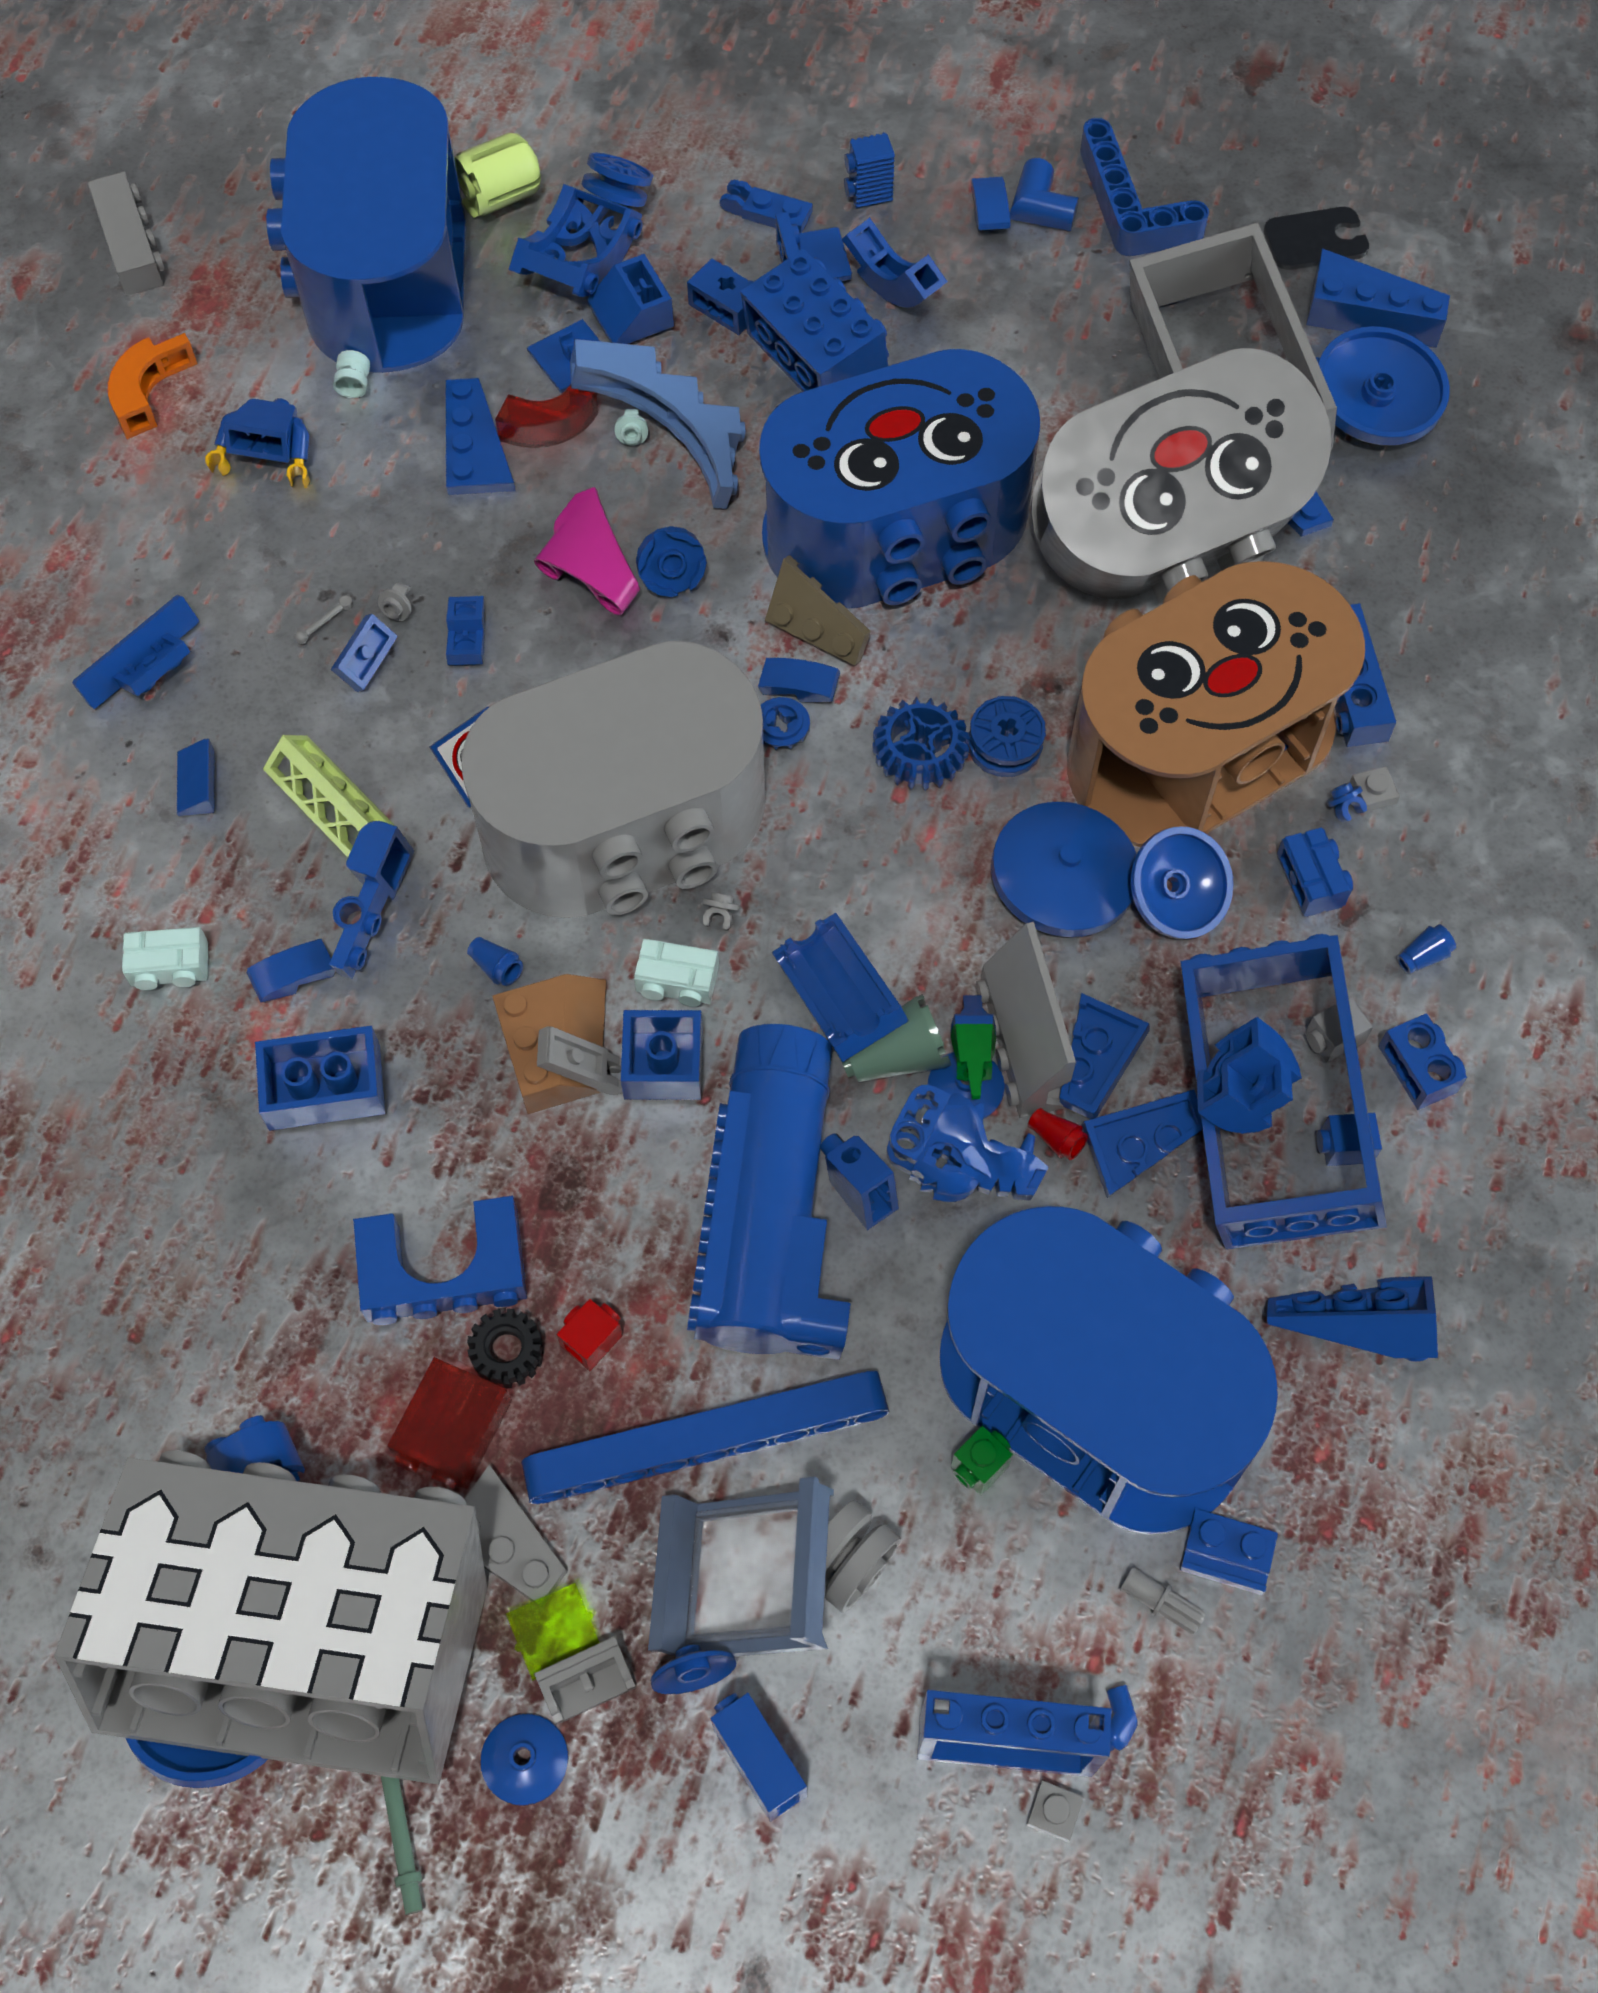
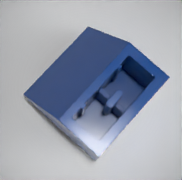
[587,254,674,344]

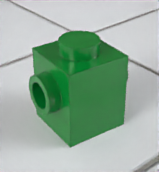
[951,1425,1013,1496]

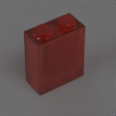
[387,1357,512,1490]

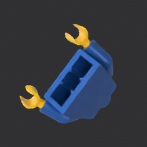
[205,398,310,488]

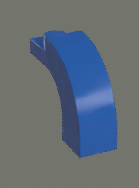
[842,218,948,308]

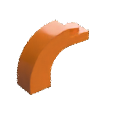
[108,333,198,439]

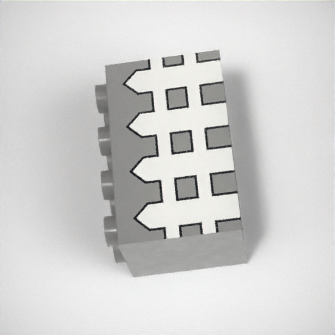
[54,1450,487,1785]

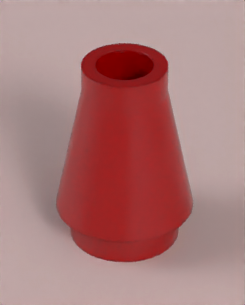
[1028,1108,1088,1160]

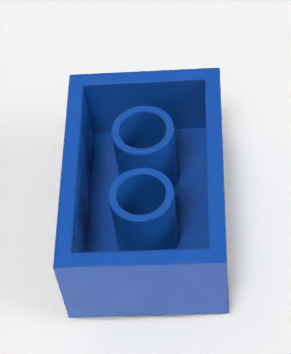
[255,1025,385,1131]

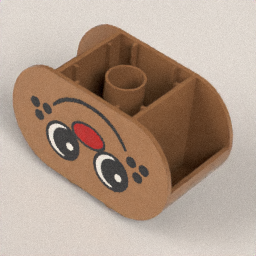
[1067,561,1365,848]

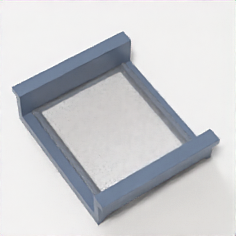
[648,1477,834,1657]

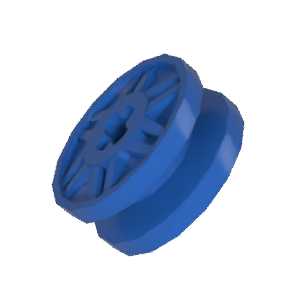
[581,152,654,207]
[968,696,1046,777]

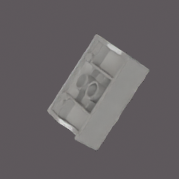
[976,922,1076,1118]

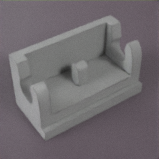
[534,1636,636,1725]

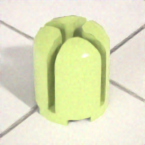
[454,133,541,218]

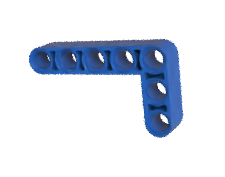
[1080,118,1209,256]

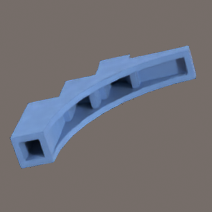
[570,339,745,509]

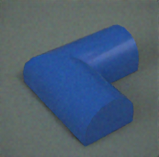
[1010,158,1079,231]

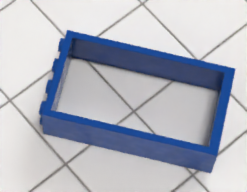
[1180,934,1387,1250]

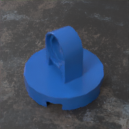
[635,526,707,597]

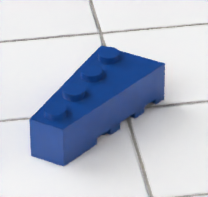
[1306,248,1450,348]

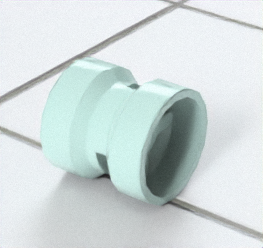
[333,350,370,398]

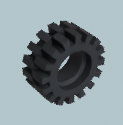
[467,1308,544,1389]

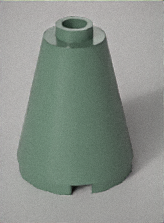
[841,994,952,1082]

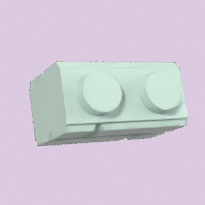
[122,927,208,990]
[634,939,719,1007]

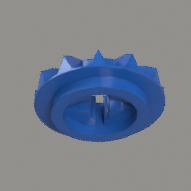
[761,697,810,750]

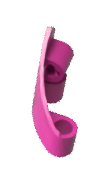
[534,487,640,616]

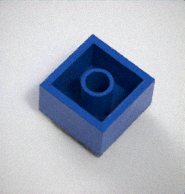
[621,1010,703,1100]

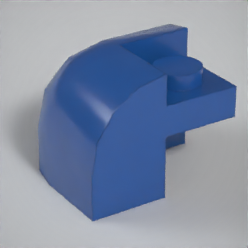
[1197,1017,1302,1134]

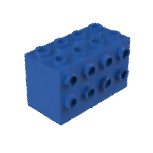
[740,248,889,392]

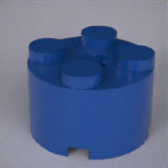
[204,1415,305,1481]

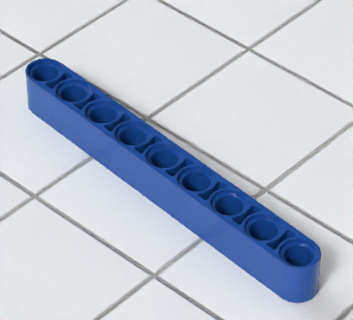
[521,1371,889,1504]

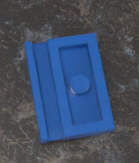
[1180,1508,1278,1595]

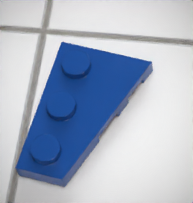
[1060,993,1150,1119]
[1082,1090,1203,1198]

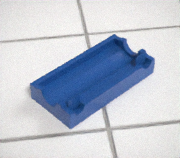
[772,913,909,1062]

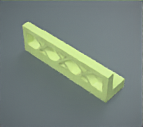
[263,735,395,857]

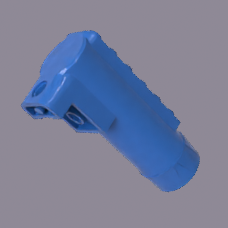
[687,1024,851,1360]

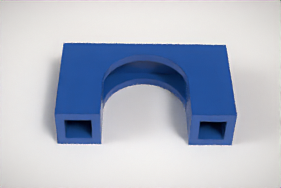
[353,1196,527,1325]

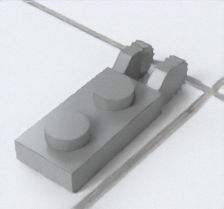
[537,1026,623,1095]

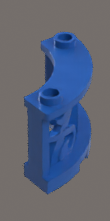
[508,184,643,297]

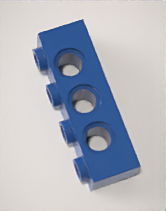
[1335,603,1397,747]

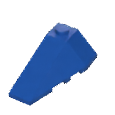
[1267,1276,1438,1362]

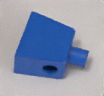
[820,1133,899,1230]

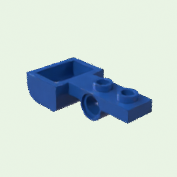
[329,821,415,979]

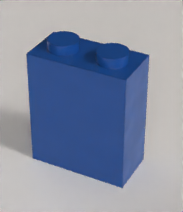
[711,1693,807,1822]

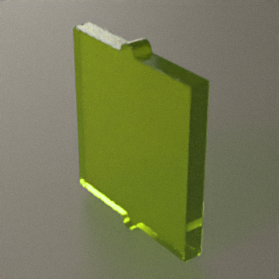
[506,1583,600,1681]

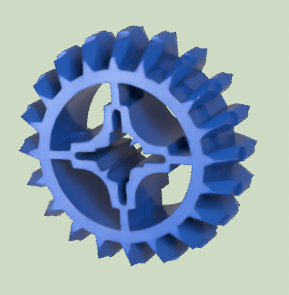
[872,696,970,791]

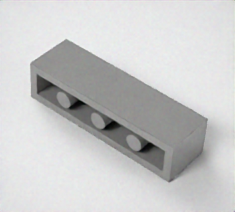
[87,171,165,296]

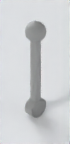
[294,595,353,644]

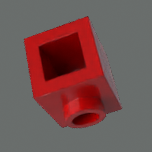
[556,1298,623,1371]

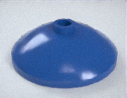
[1131,827,1234,939]

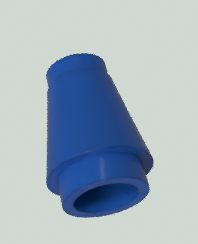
[1396,924,1456,975]
[467,937,523,986]

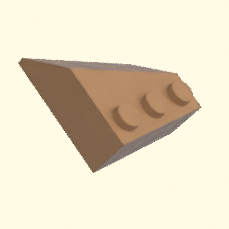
[492,974,607,1114]

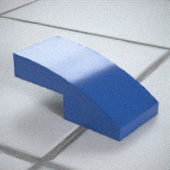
[971,177,1011,230]
[446,596,485,665]
[758,658,840,702]
[246,939,335,1003]

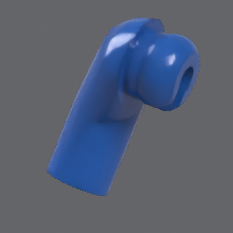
[1106,1685,1138,1751]

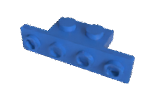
[72,595,199,709]

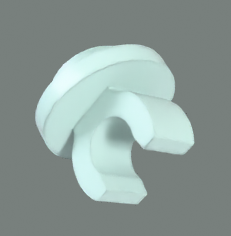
[615,409,648,446]

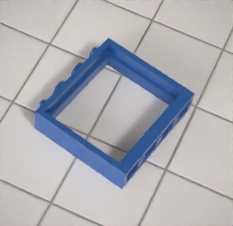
[917,1690,1112,1777]

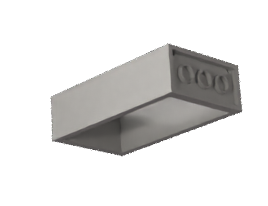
[1129,223,1337,450]

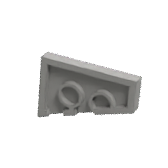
[464,1465,567,1608]

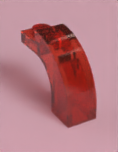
[495,384,599,448]

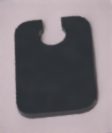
[1264,207,1369,270]

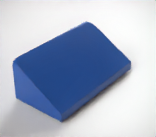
[177,739,215,816]

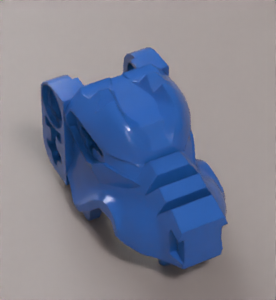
[886,1084,1049,1202]

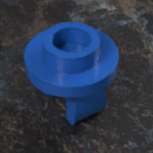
[1326,782,1367,822]

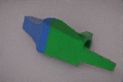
[951,995,996,1099]

